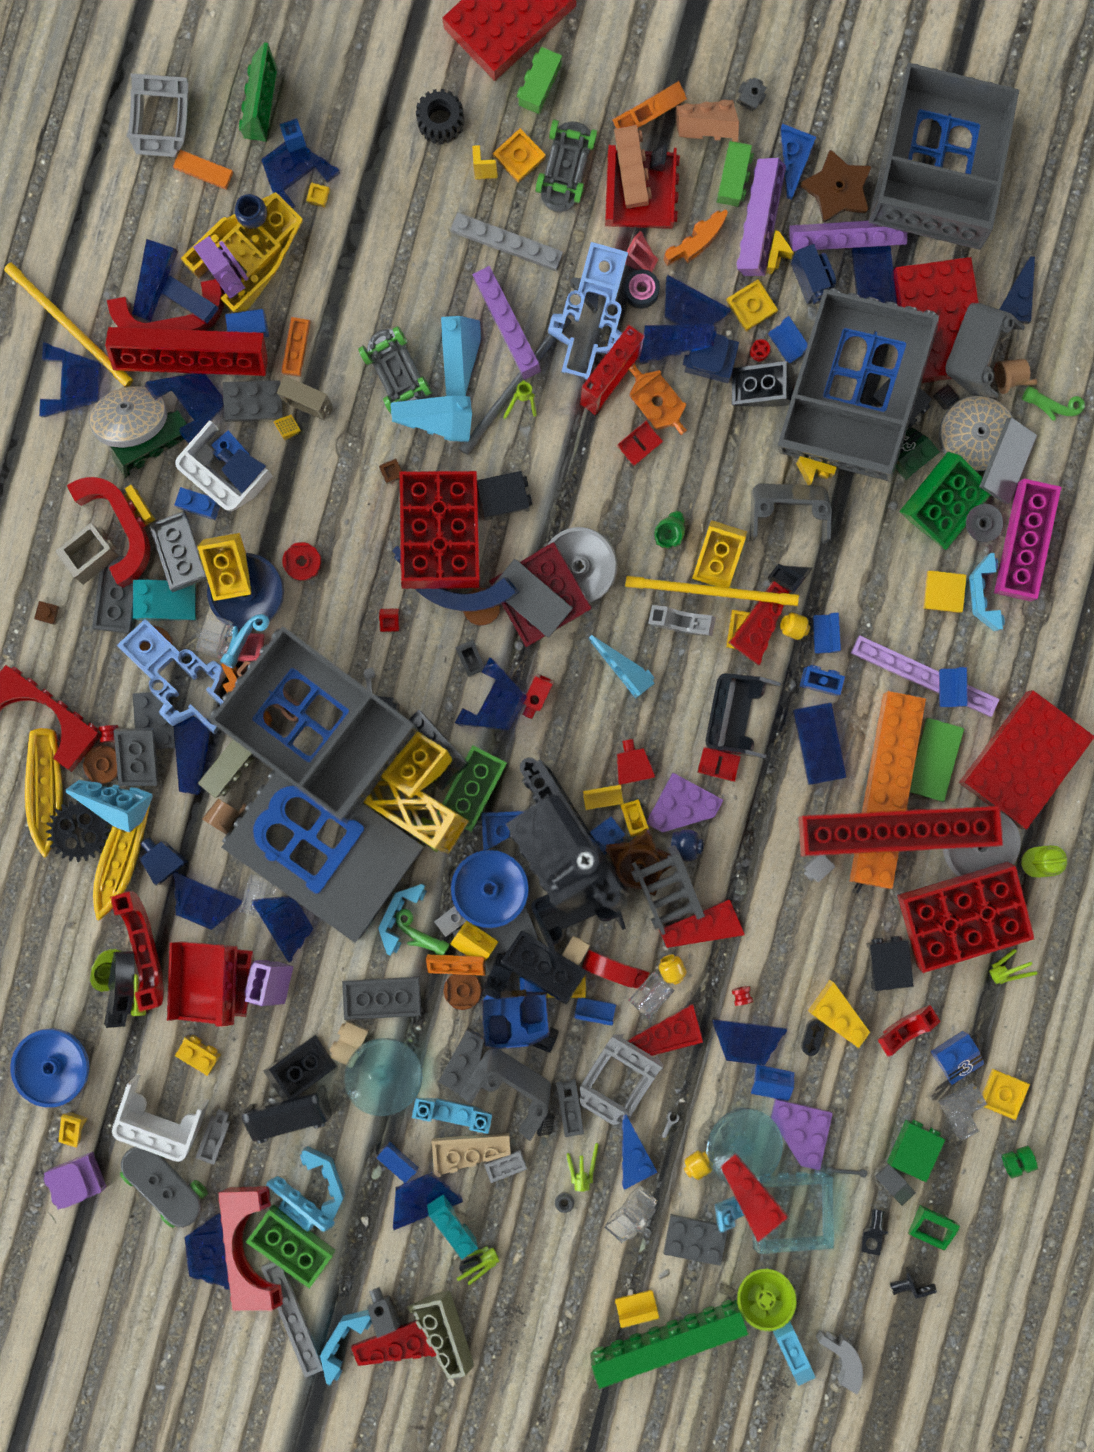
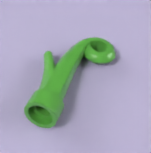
[1022,386,1085,421]
[396,909,450,955]

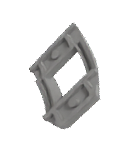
[127,74,188,157]
[580,1034,663,1125]

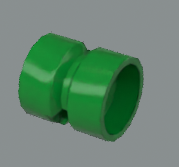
[1001,1145,1038,1179]

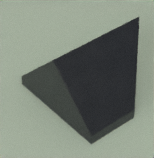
[767,563,813,594]

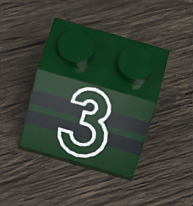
[896,427,940,480]

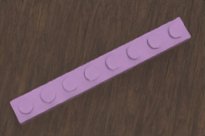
[850,636,999,717]

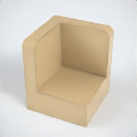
[562,934,590,965]

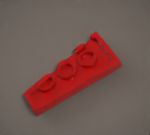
[728,581,789,666]
[659,899,745,948]
[626,1004,703,1056]
[720,1153,788,1242]

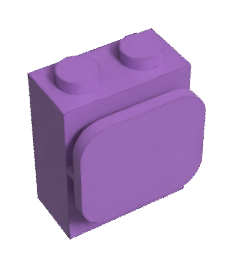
[194,236,248,298]
[245,960,294,1006]
[44,1151,107,1210]

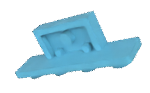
[266,1176,335,1232]

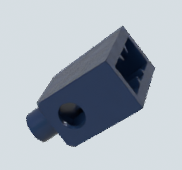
[218,447,266,494]
[140,837,188,886]

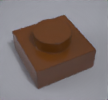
[379,459,402,484]
[34,601,59,625]

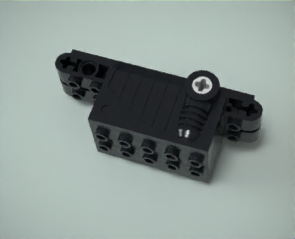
[506,757,630,914]

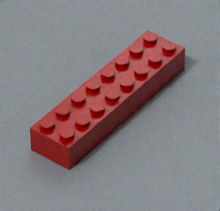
[105,327,268,376]

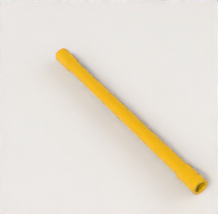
[4,262,134,387]
[625,576,799,606]

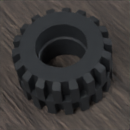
[416,89,464,144]

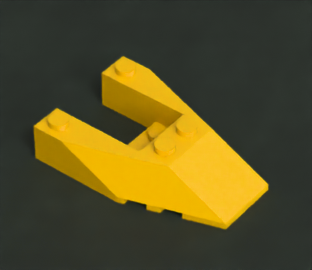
[181,192,303,313]

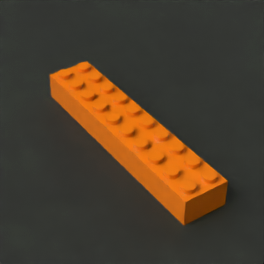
[849,691,926,889]

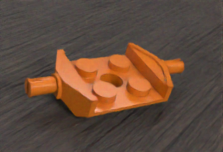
[628,364,687,435]

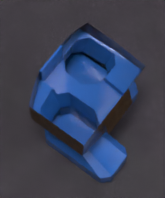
[482,976,550,1049]

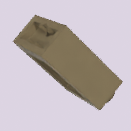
[277,376,333,421]
[55,523,119,585]

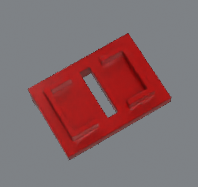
[617,420,663,466]
[697,747,741,782]

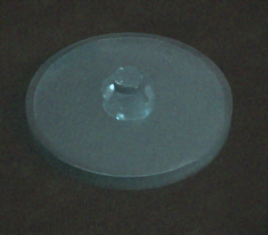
[344,1038,423,1116]
[707,1108,783,1184]

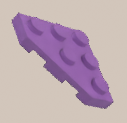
[646,773,723,832]
[771,1099,833,1170]

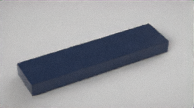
[154,273,219,323]

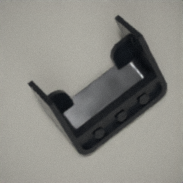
[705,673,781,759]
[531,892,626,960]
[241,1085,332,1144]

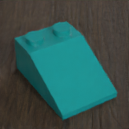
[133,580,196,621]

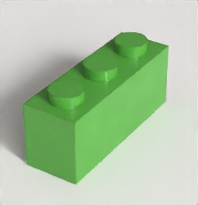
[517,47,562,114]
[716,141,754,207]

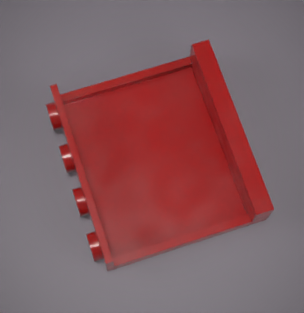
[605,145,680,229]
[167,941,237,1027]

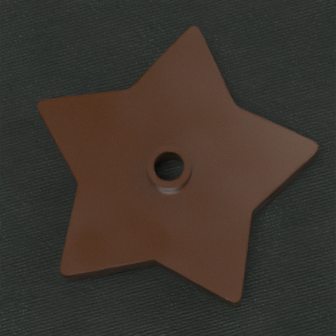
[801,150,871,223]
[605,828,671,896]

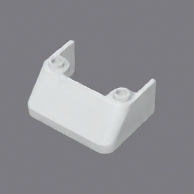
[176,420,273,511]
[112,1074,210,1161]

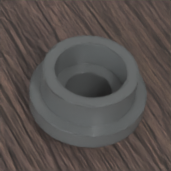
[555,1193,574,1213]

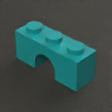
[427,1194,478,1259]

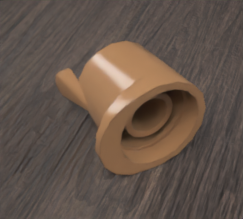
[994,358,1038,394]
[202,798,247,834]

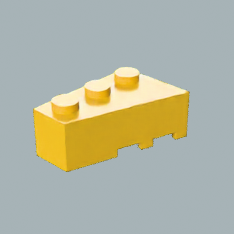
[808,980,870,1048]

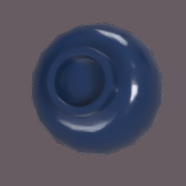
[234,194,267,229]
[671,830,704,862]

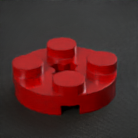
[282,542,322,581]

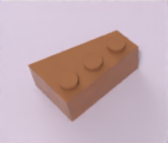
[676,100,739,142]

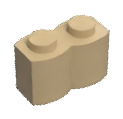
[329,1020,369,1067]

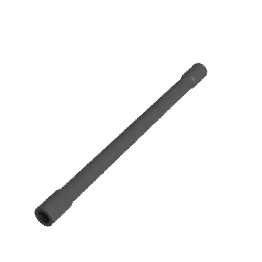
[459,317,571,455]

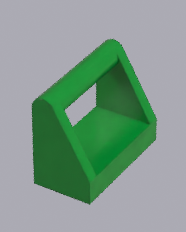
[908,1205,960,1251]

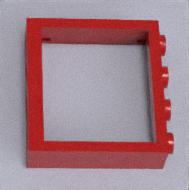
[580,325,645,415]

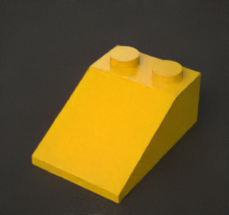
[692,520,748,588]
[198,533,251,601]
[381,731,452,798]

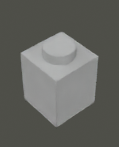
[802,855,835,882]

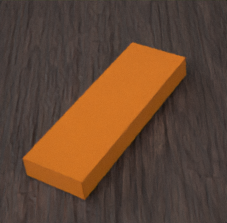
[173,150,233,190]
[281,317,311,377]
[426,954,486,976]

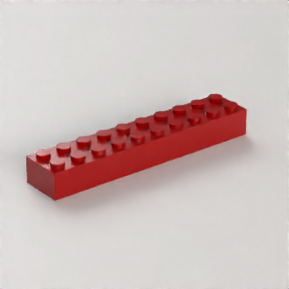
[798,806,1003,856]

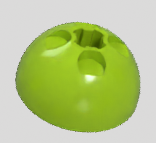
[737,1269,796,1331]

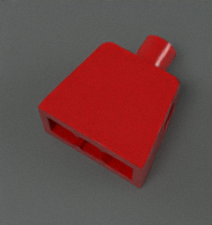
[522,673,555,719]
[617,739,655,785]

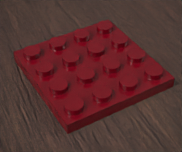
[489,542,592,647]

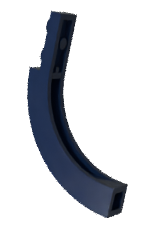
[392,545,520,611]

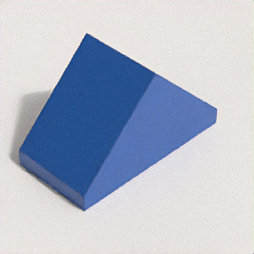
[279,118,307,152]

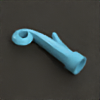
[220,614,269,669]

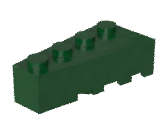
[110,410,190,478]

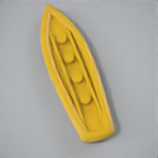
[25,728,63,858]
[93,805,150,921]

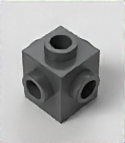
[736,78,767,111]

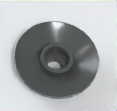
[966,504,1003,542]

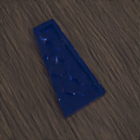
[132,239,178,322]
[639,325,717,365]
[174,716,211,795]

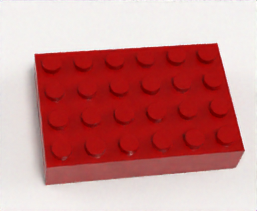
[442,0,577,81]
[891,257,978,383]
[399,471,479,589]
[959,690,1094,829]
[897,861,1035,973]

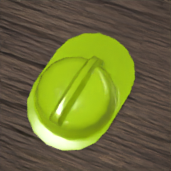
[1021,845,1067,878]
[90,949,121,992]

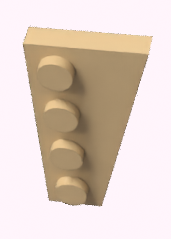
[432,1133,511,1178]

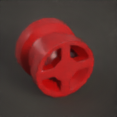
[750,339,770,362]
[99,725,119,742]
[731,986,754,1006]

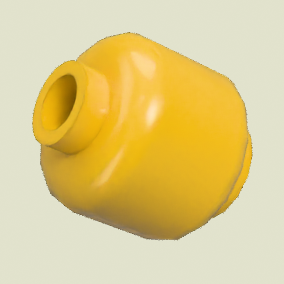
[780,612,810,640]
[658,954,687,985]
[684,1150,714,1180]

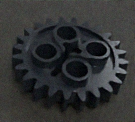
[46,801,111,862]

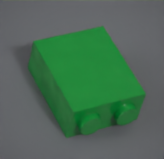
[887,1119,945,1182]

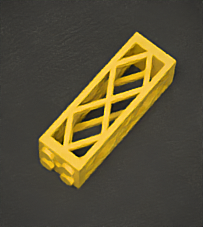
[364,781,469,854]

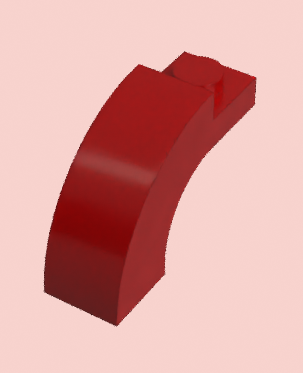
[235,949,254,1017]
[582,950,650,991]
[878,1005,941,1057]

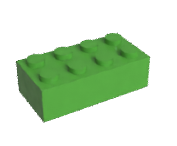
[437,745,507,832]
[246,1204,335,1289]

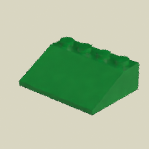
[239,42,278,142]
[899,452,991,550]

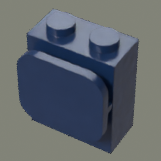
[790,244,836,305]
[682,331,739,383]

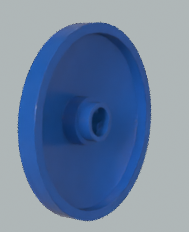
[451,850,528,928]
[10,1028,89,1108]

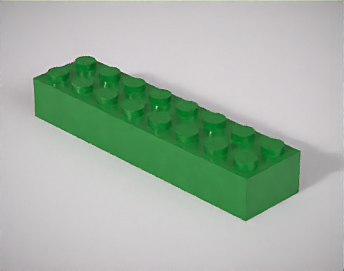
[590,1300,749,1389]

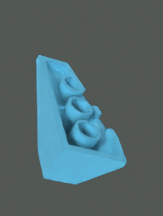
[441,316,481,396]
[390,396,472,442]
[589,635,655,699]
[66,780,153,832]

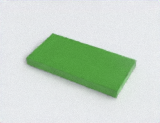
[910,718,964,802]

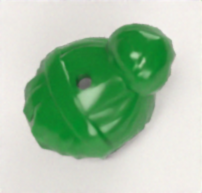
[654,511,685,548]

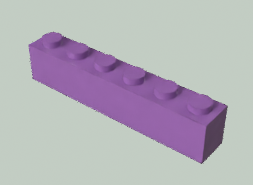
[737,158,786,276]
[789,221,907,251]
[473,266,541,380]

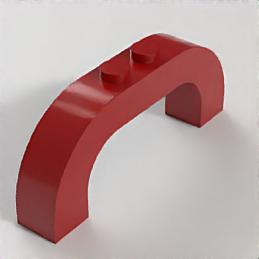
[107,279,224,331]
[66,477,150,588]
[110,891,164,1012]

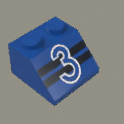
[930,1031,984,1085]

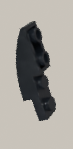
[104,951,135,1028]

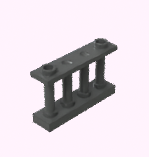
[631,845,705,935]

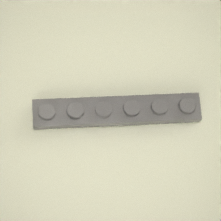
[450,212,563,271]
[261,1262,323,1378]

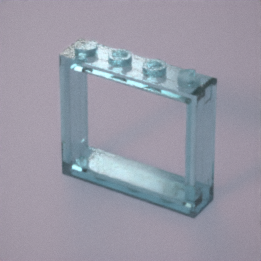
[753,1170,834,1254]

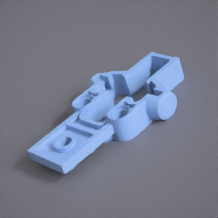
[548,242,628,380]
[117,619,226,735]

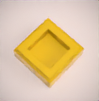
[306,182,330,208]

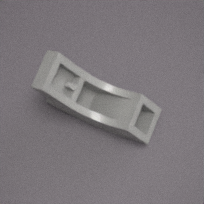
[648,605,716,636]
[816,1330,863,1394]

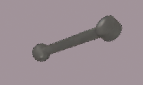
[827,1166,867,1178]

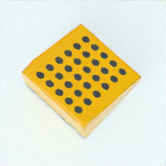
[274,415,301,440]

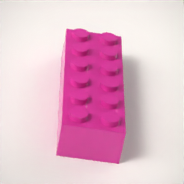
[994,479,1061,602]

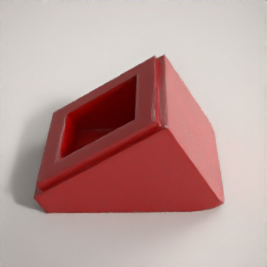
[379,608,399,632]

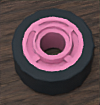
[623,269,660,309]

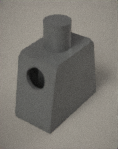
[367,1287,401,1338]

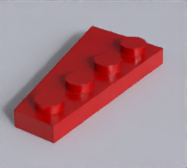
[351,1320,437,1366]

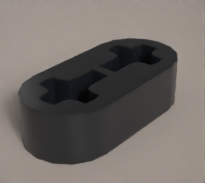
[801,1019,825,1056]

